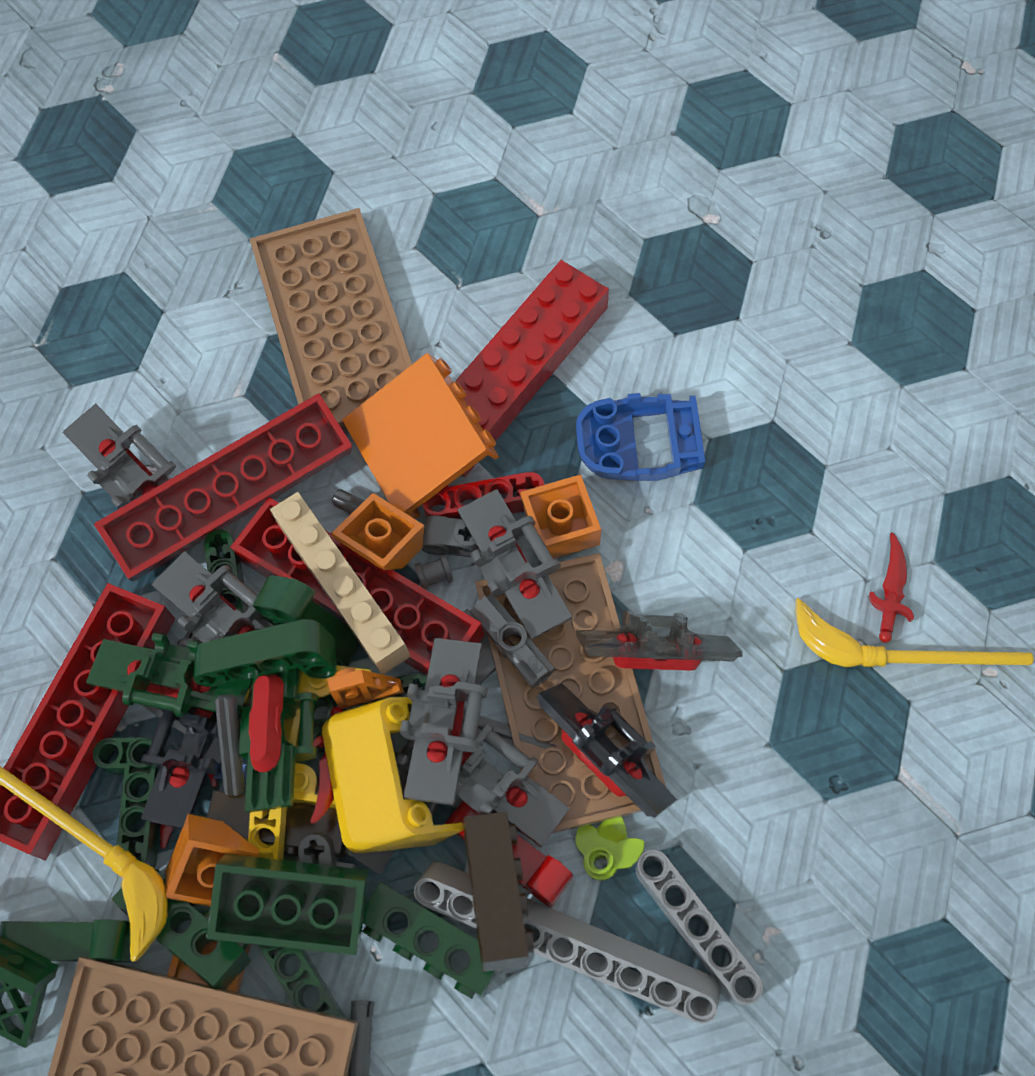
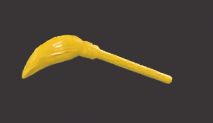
[795,598,1034,667]
[0,766,168,962]

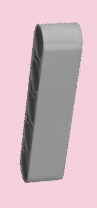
[635,850,763,1006]

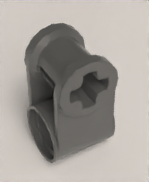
[422,515,481,557]

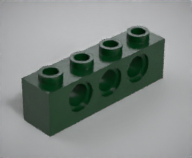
[111,869,252,990]
[362,882,498,999]

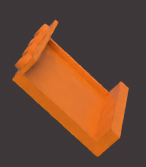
[342,353,499,520]

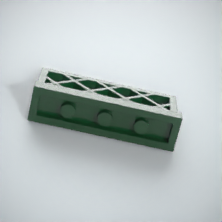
[0,936,58,1049]

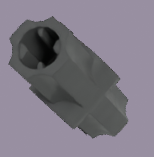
[470,594,555,689]

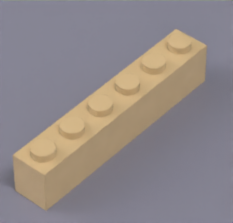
[270,492,410,675]

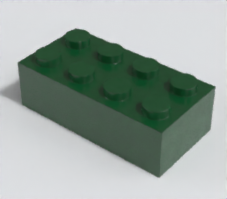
[207,854,369,955]

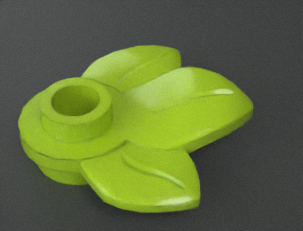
[575,817,645,881]

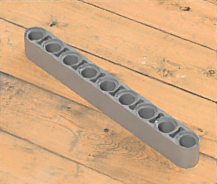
[414,862,721,1024]

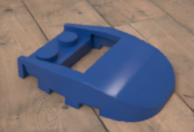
[576,393,705,481]

